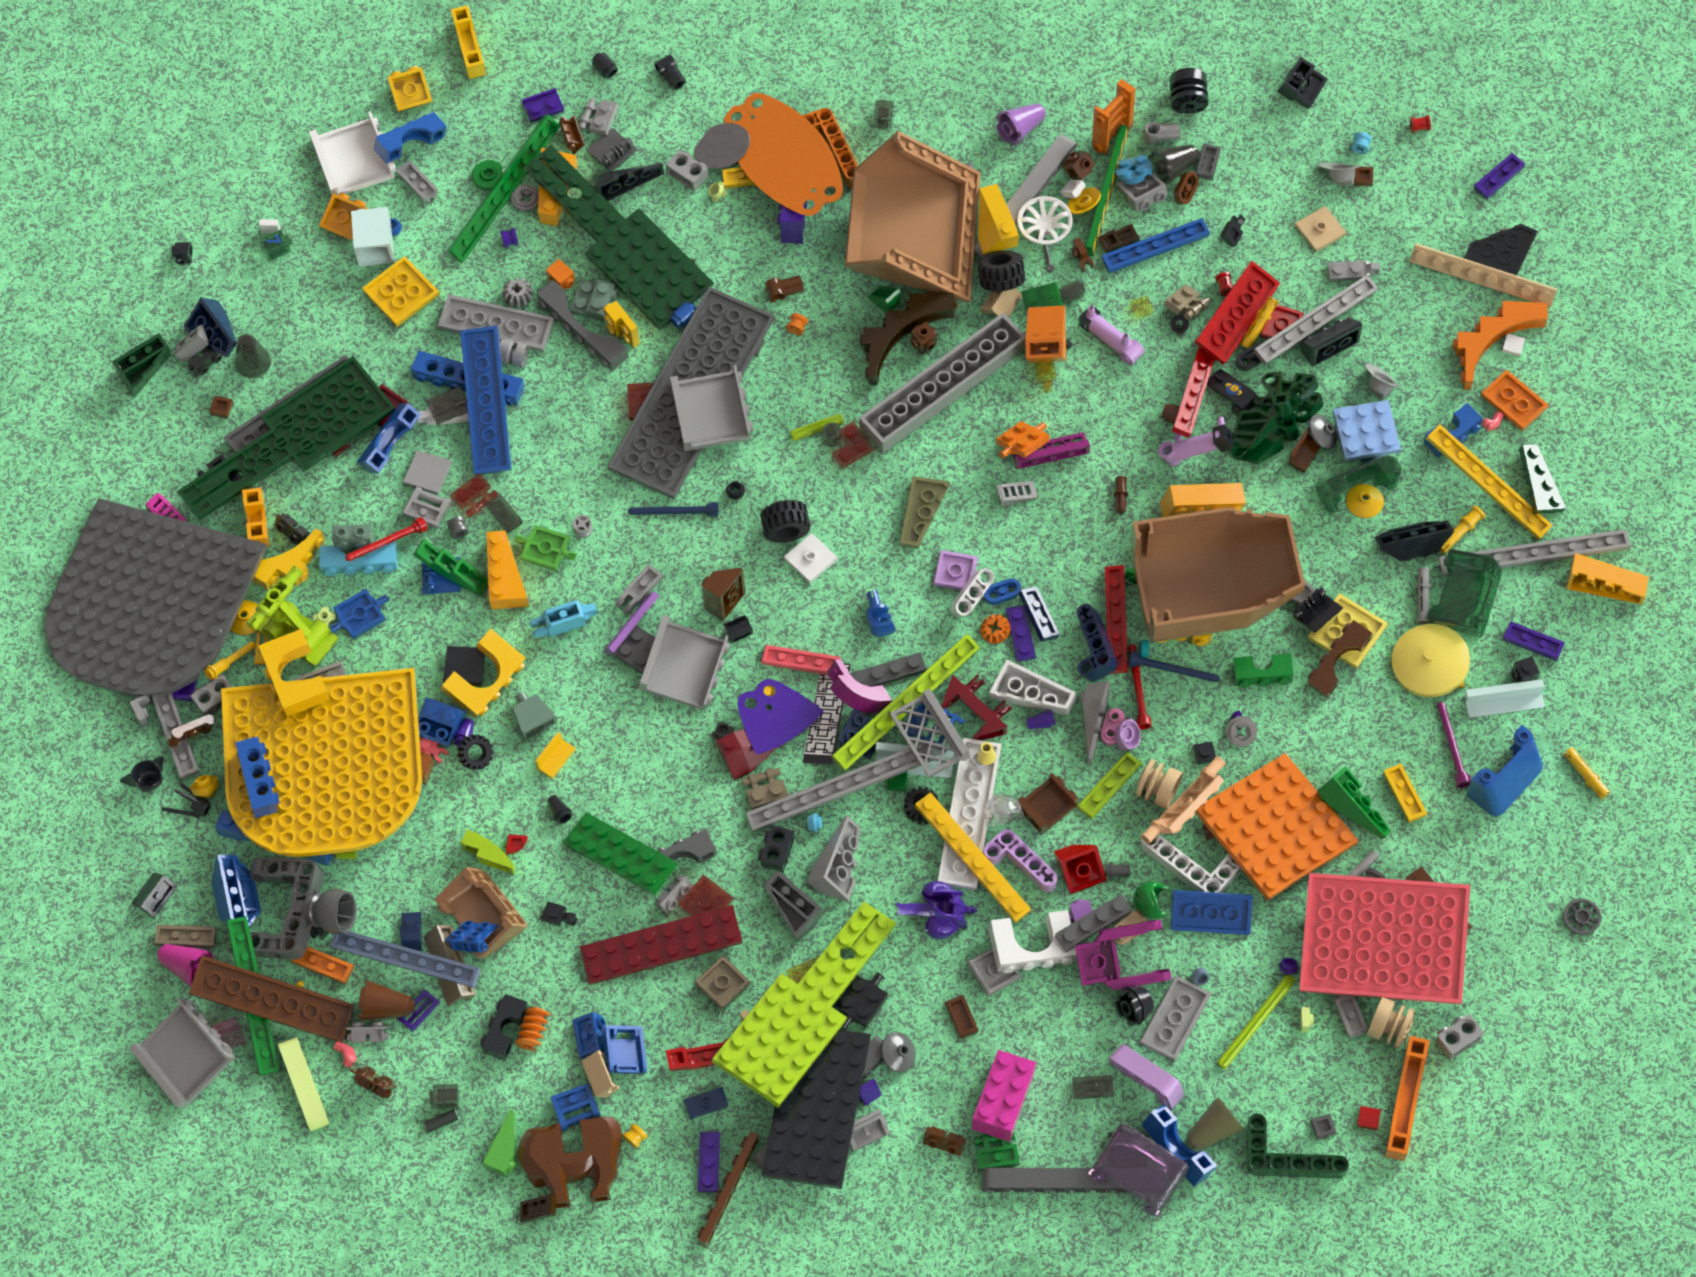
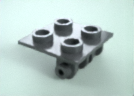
[586,128,637,171]

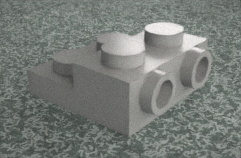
[1116,172,1168,212]

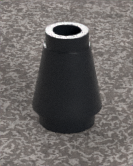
[547,795,572,824]

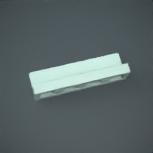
[1464,679,1545,718]
[875,742,954,778]

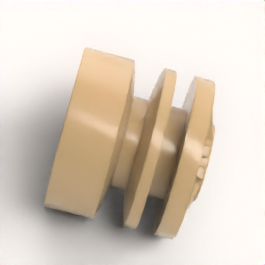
[1136,759,1183,809]
[1367,997,1415,1049]

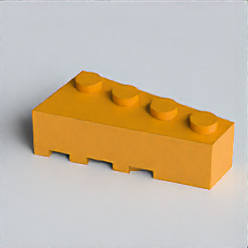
[538,148,578,226]
[1160,483,1246,517]
[486,531,529,610]
[1566,553,1649,604]

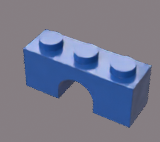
[1424,403,1483,458]

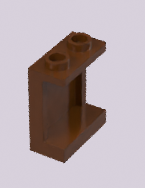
[1016,773,1078,835]

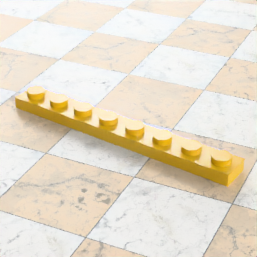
[1426,424,1553,540]
[915,792,1031,923]

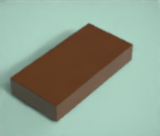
[945,995,979,1039]

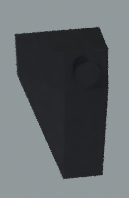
[589,163,664,201]

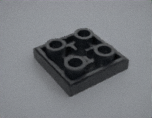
[443,646,485,686]

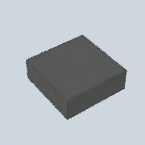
[1310,1114,1337,1140]

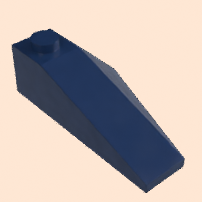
[184,297,237,357]

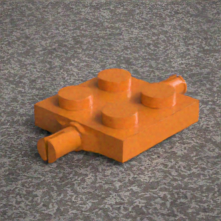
[996,421,1049,459]

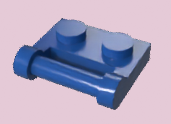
[550,1083,601,1131]

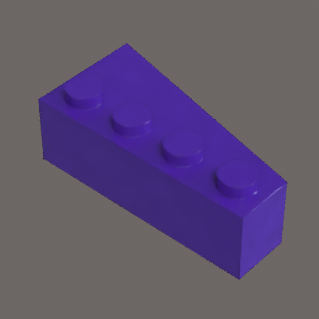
[777,201,807,244]

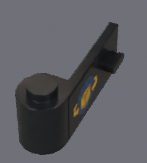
[1207,368,1258,416]

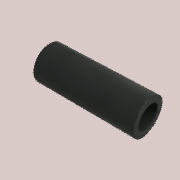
[424,1109,458,1133]

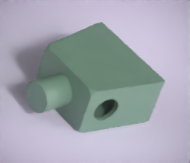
[513,691,557,740]

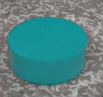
[1138,640,1149,658]

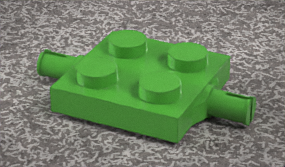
[514,525,577,571]

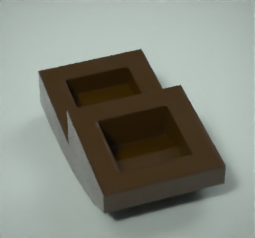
[1098,223,1140,253]

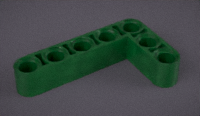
[1247,1113,1349,1178]

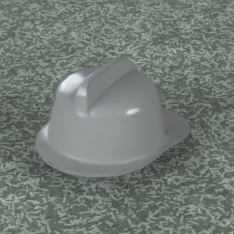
[1317,162,1360,186]
[1365,364,1400,399]

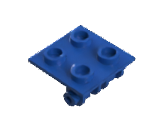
[422,557,461,595]
[445,921,499,953]

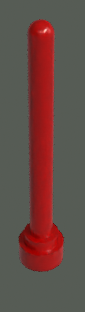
[345,517,428,561]
[1128,644,1152,730]

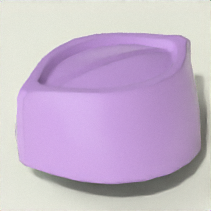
[1115,719,1141,751]

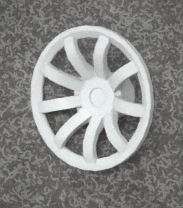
[1018,196,1073,245]

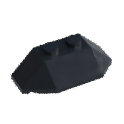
[1374,520,1454,561]

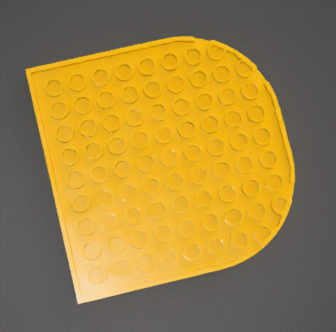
[221,668,422,857]

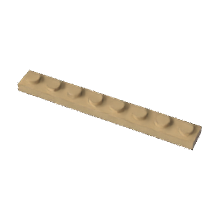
[1409,243,1557,307]

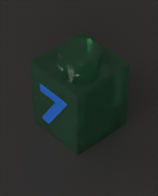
[261,229,292,261]

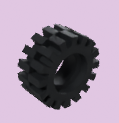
[456,735,494,770]
[904,786,939,824]

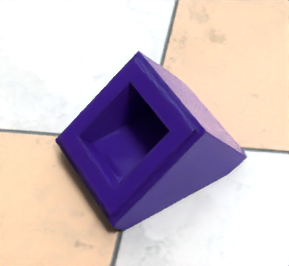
[860,1078,882,1106]

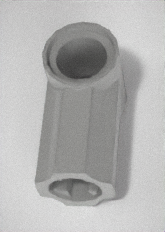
[1143,122,1180,145]

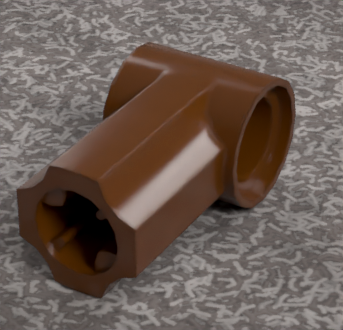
[765,275,804,302]

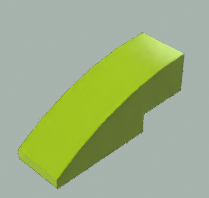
[461,829,516,875]

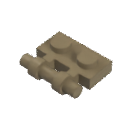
[1164,284,1210,320]
[742,768,789,810]

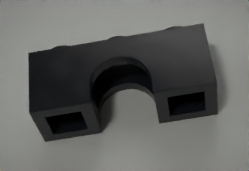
[480,994,529,1061]

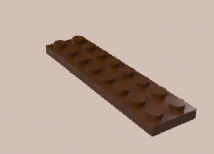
[189,955,355,1043]

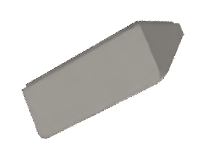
[174,325,209,362]

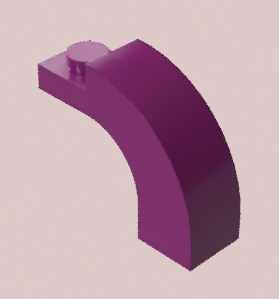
[827,659,892,714]

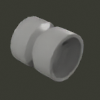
[500,339,529,367]

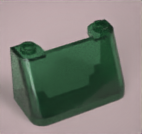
[1315,455,1401,515]
[1428,549,1502,638]

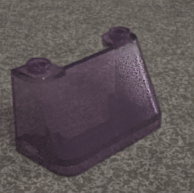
[1088,1124,1189,1218]

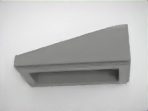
[996,481,1038,507]

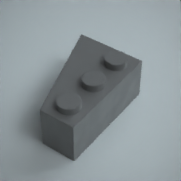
[765,870,824,942]

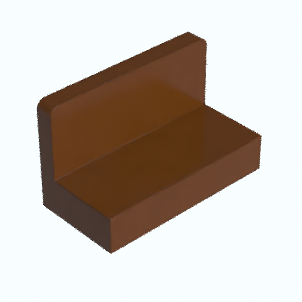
[1288,427,1321,473]

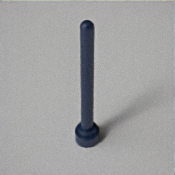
[628,502,719,517]
[1128,651,1220,682]

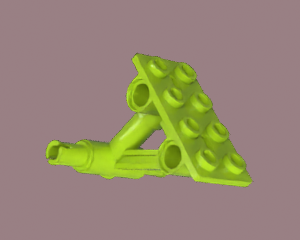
[246,566,338,667]

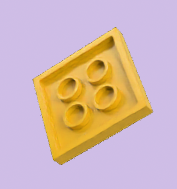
[362,256,440,327]

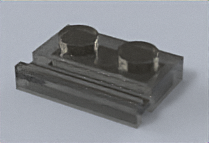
[426,386,468,425]

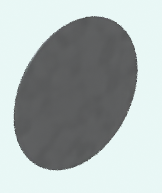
[694,123,750,169]

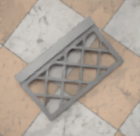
[890,689,970,778]

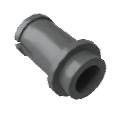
[1105,862,1130,878]

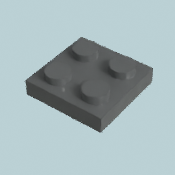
[613,625,655,675]

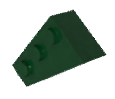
[112,333,171,398]

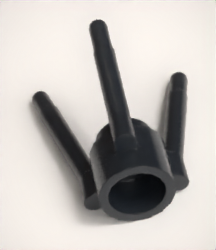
[162,783,211,819]

